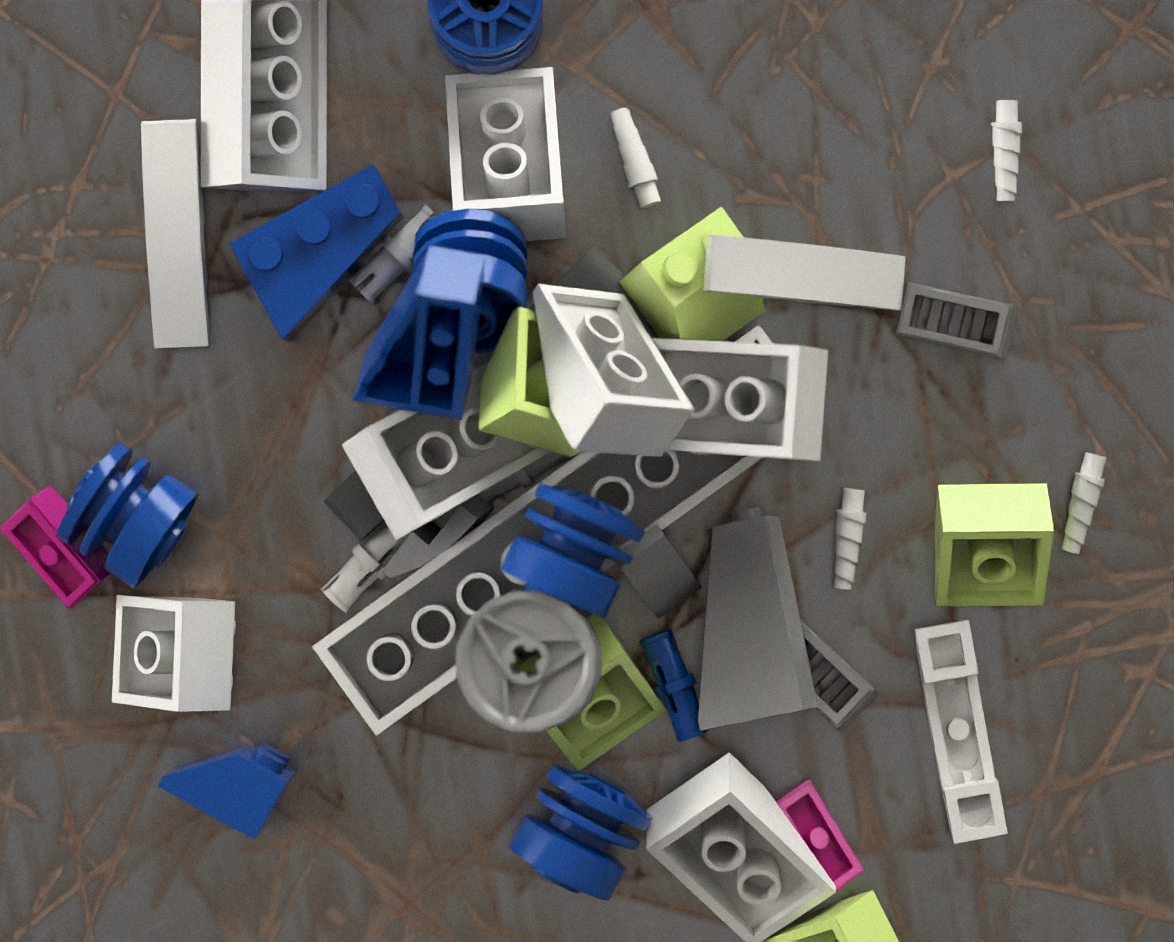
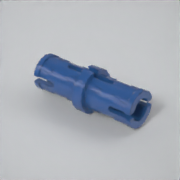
[640,628,710,742]

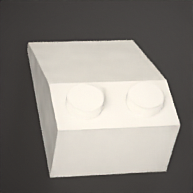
[445,67,566,241]
[533,284,694,457]
[651,338,828,461]
[341,362,550,540]
[646,752,836,942]

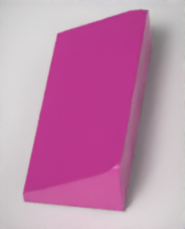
[0,487,112,610]
[774,779,865,899]

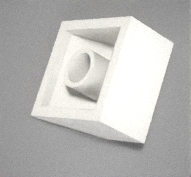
[112,595,236,712]

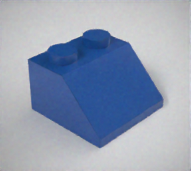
[158,743,297,840]

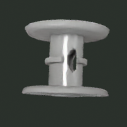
[456,591,602,732]

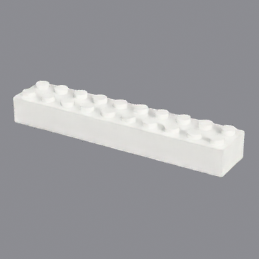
[312,325,773,736]

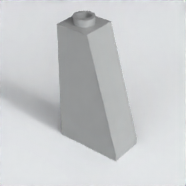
[698,507,818,731]

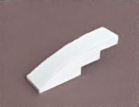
[141,119,211,349]
[703,235,906,311]

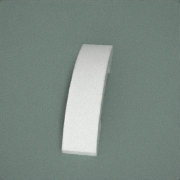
[914,619,1008,844]

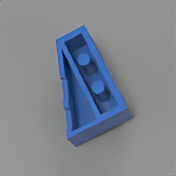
[229,164,403,342]
[352,246,486,420]

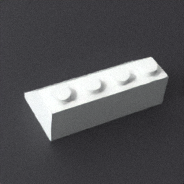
[200,0,327,191]

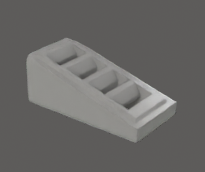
[896,282,1018,360]
[800,619,879,732]

